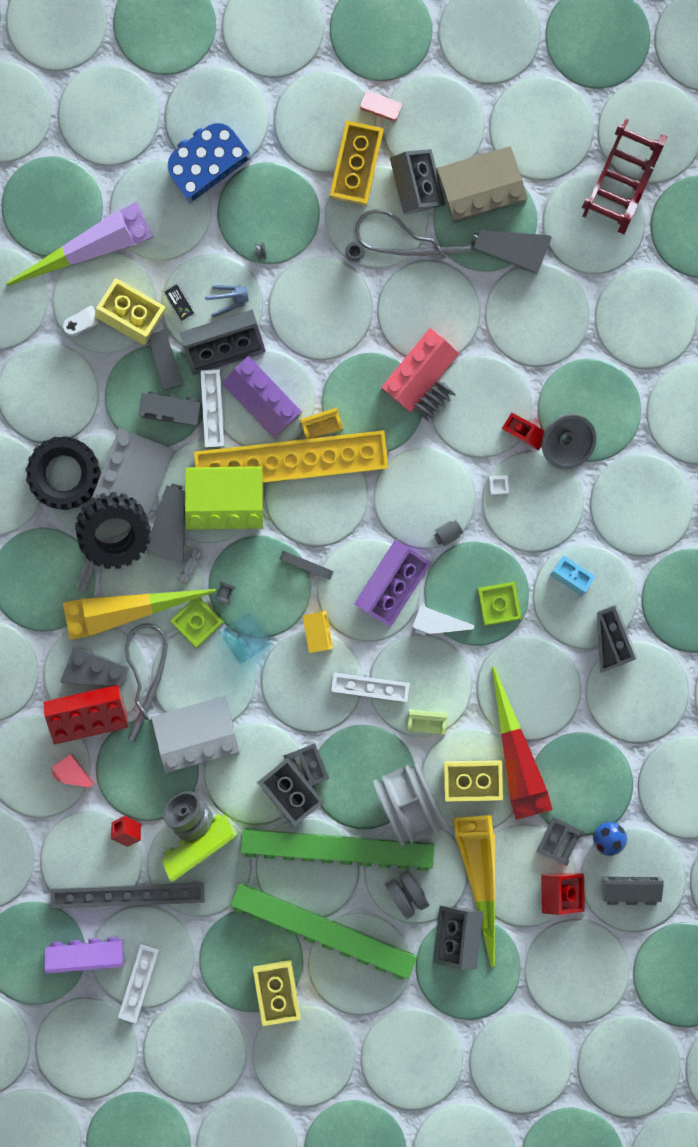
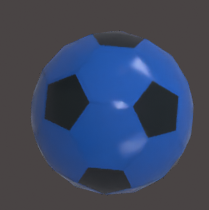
[593,822,627,856]

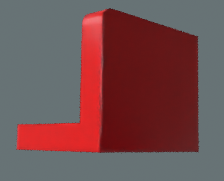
[111,816,141,847]

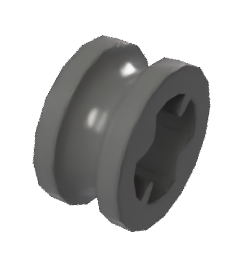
[255,242,267,261]

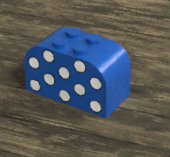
[168,123,251,204]

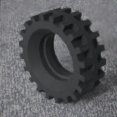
[25,436,101,510]

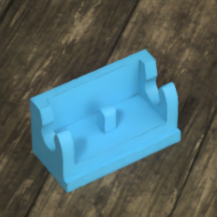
[550,556,595,596]

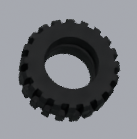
[75,492,151,569]

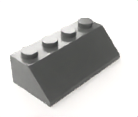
[179,309,266,374]

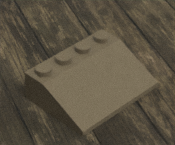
[437,146,528,223]

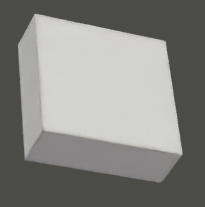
[489,475,509,496]

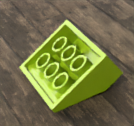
[185,467,264,530]
[161,814,238,882]

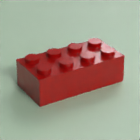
[43,685,129,745]

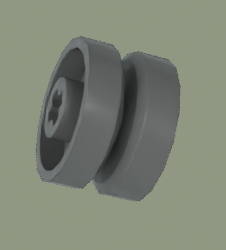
[163,791,213,841]
[385,870,430,920]

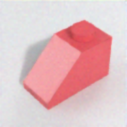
[52,753,94,787]

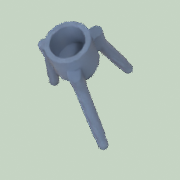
[205,285,249,317]

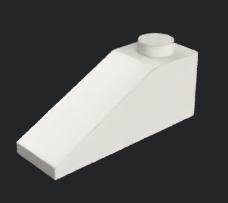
[412,605,474,636]

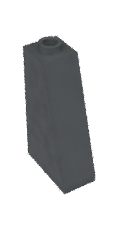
[471,230,552,274]
[146,483,185,563]

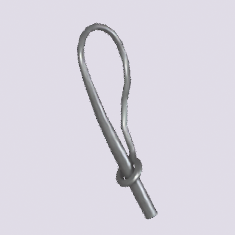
[355,209,471,259]
[125,624,168,742]

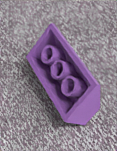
[222,356,302,439]
[354,540,431,627]
[45,936,126,974]

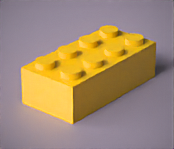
[329,120,384,207]

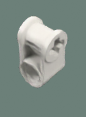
[63,306,101,337]

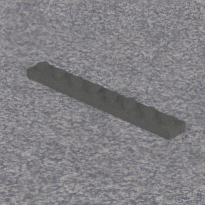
[50,883,205,908]

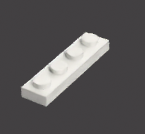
[201,370,224,448]
[331,672,410,702]
[118,944,159,1024]

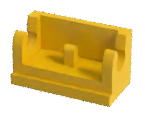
[300,408,343,439]
[302,611,333,653]

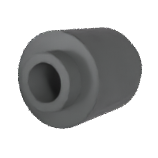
[345,242,365,263]
[433,520,463,546]

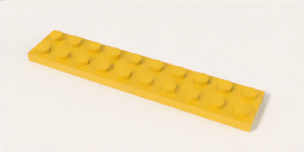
[194,430,389,483]

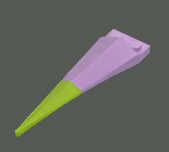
[6,202,154,285]

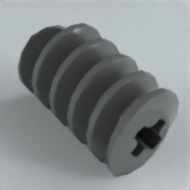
[413,381,456,422]

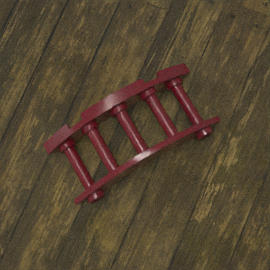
[582,119,668,235]

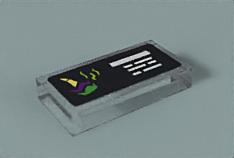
[161,282,197,325]

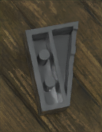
[138,391,201,426]
[597,604,638,673]
[60,647,129,686]

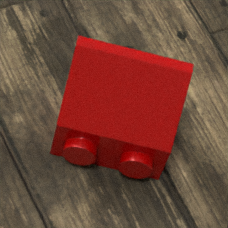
[541,873,585,915]

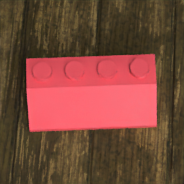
[381,328,459,413]

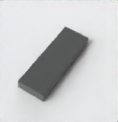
[149,329,183,390]

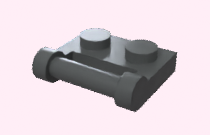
[283,743,329,786]
[536,816,584,866]

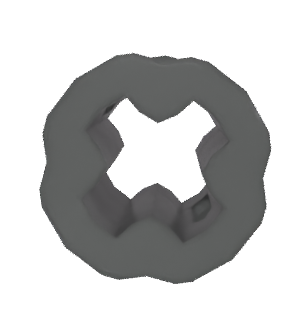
[214,581,236,605]

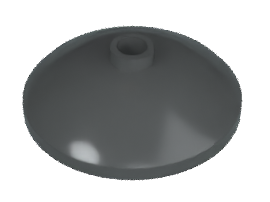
[541,414,596,469]

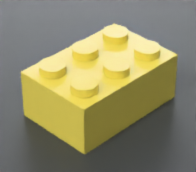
[95,278,165,345]
[444,760,503,801]
[253,960,301,1026]

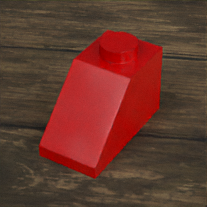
[501,412,545,451]

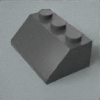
[390,149,445,214]
[256,757,324,827]
[602,876,664,905]
[433,906,483,969]

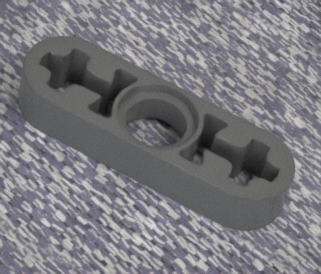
[279,550,334,580]

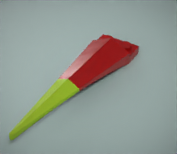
[492,666,553,820]

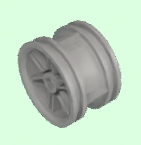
[373,761,447,847]

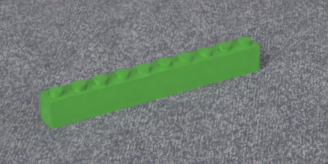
[241,828,434,871]
[230,882,417,980]

